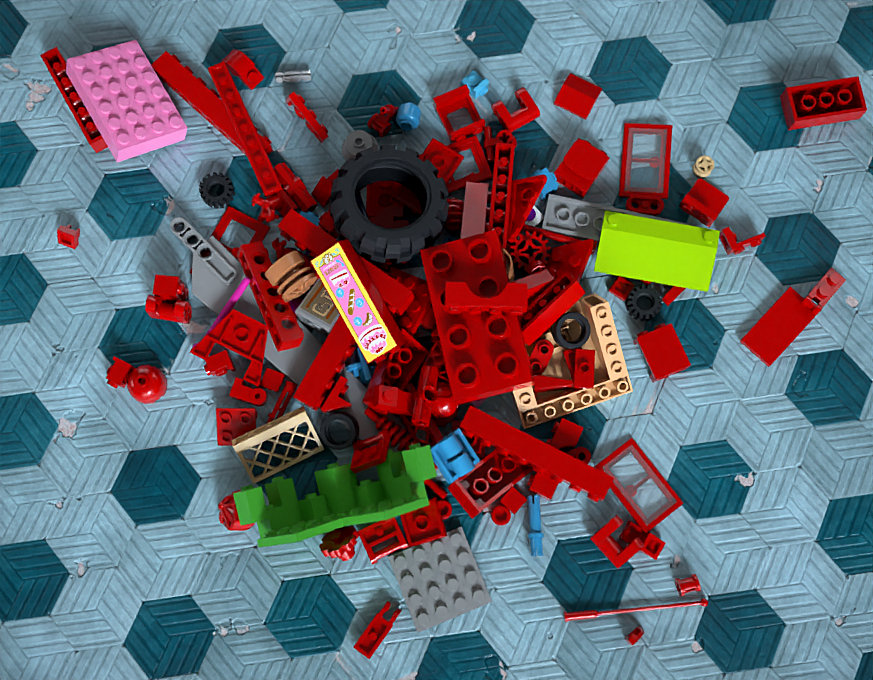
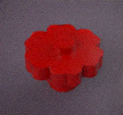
[319,525,359,561]

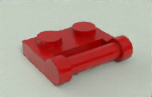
[350,430,390,473]
[357,517,408,564]

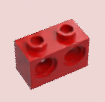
[153,274,189,304]

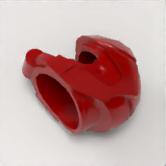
[431,381,459,427]

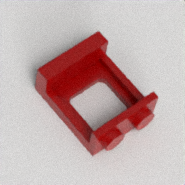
[433,84,485,143]

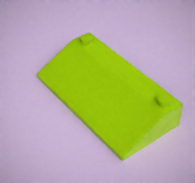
[594,211,720,292]

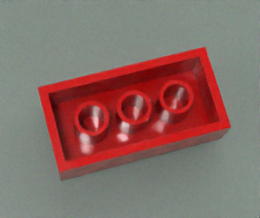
[780,76,867,130]

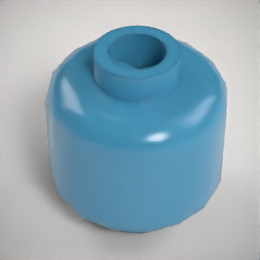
[396,102,421,131]

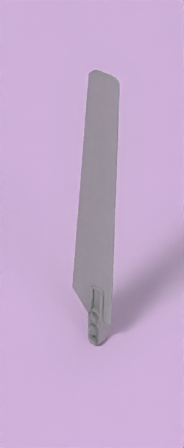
[170,217,434,462]

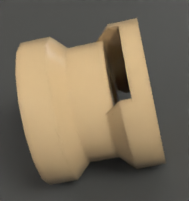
[693,155,714,178]

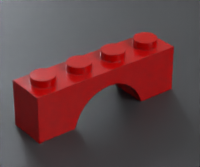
[445,282,528,315]
[527,418,583,500]

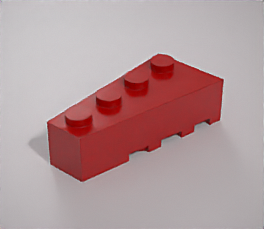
[362,328,429,415]

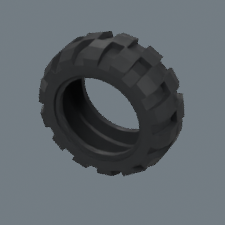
[330,145,449,263]

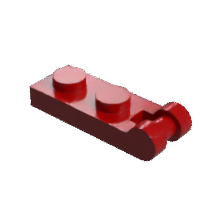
[800,267,846,316]

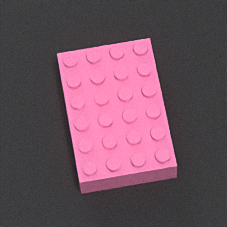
[66,40,187,162]

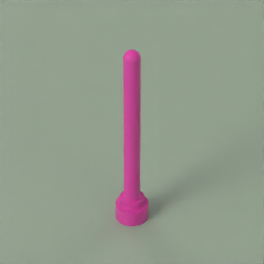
[191,277,250,349]

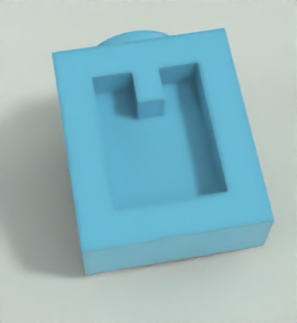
[460,70,489,99]

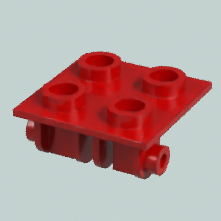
[216,408,258,446]

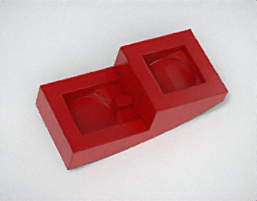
[618,521,666,560]

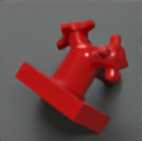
[251,188,298,223]

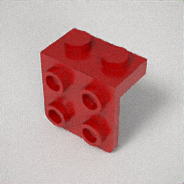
[678,178,729,227]

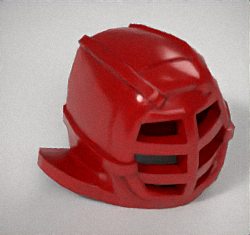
[218,490,256,531]

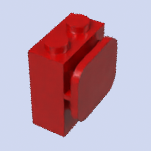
[554,138,610,198]

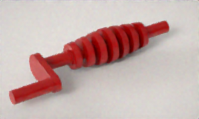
[364,407,448,499]

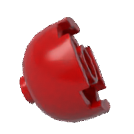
[127,365,168,404]

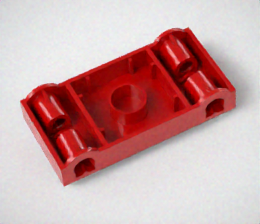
[420,229,535,405]

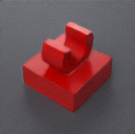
[57,225,80,249]

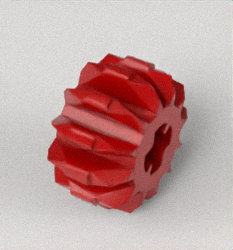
[444,198,464,231]

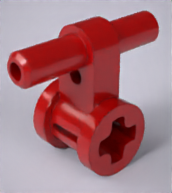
[367,104,398,137]
[483,126,517,163]

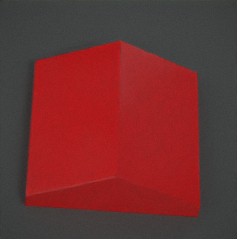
[554,73,603,120]

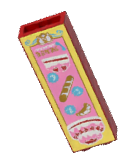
[310,239,406,364]

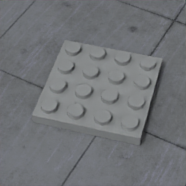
[388,527,492,633]

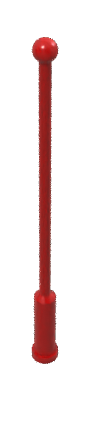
[563,598,708,622]

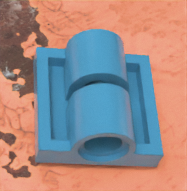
[430,428,480,484]

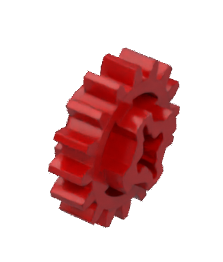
[510,231,551,272]

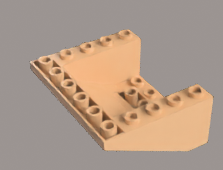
[510,293,633,429]

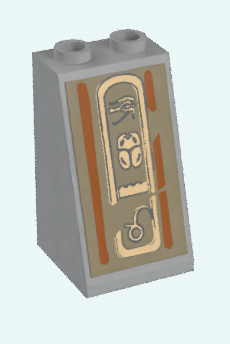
[295,278,340,337]

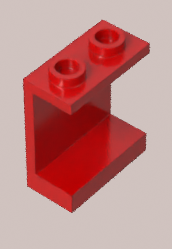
[633,323,691,383]

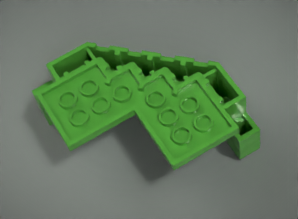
[233,443,437,547]

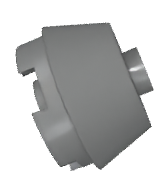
[342,130,378,161]

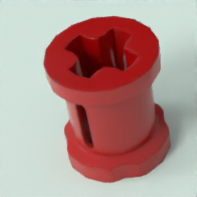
[675,574,701,597]

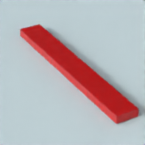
[207,61,283,197]

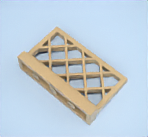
[232,406,324,484]

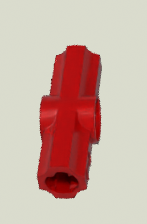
[274,162,318,213]
[411,366,439,427]

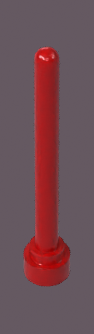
[521,223,597,255]

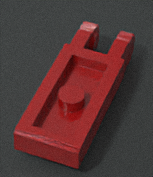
[353,601,401,659]

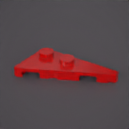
[507,174,547,243]

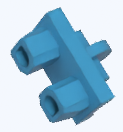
[346,347,377,384]

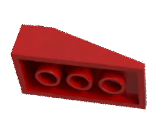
[448,448,533,519]

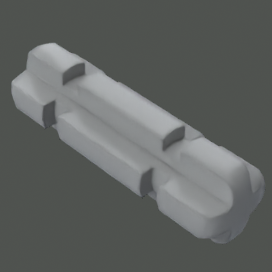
[275,70,311,83]

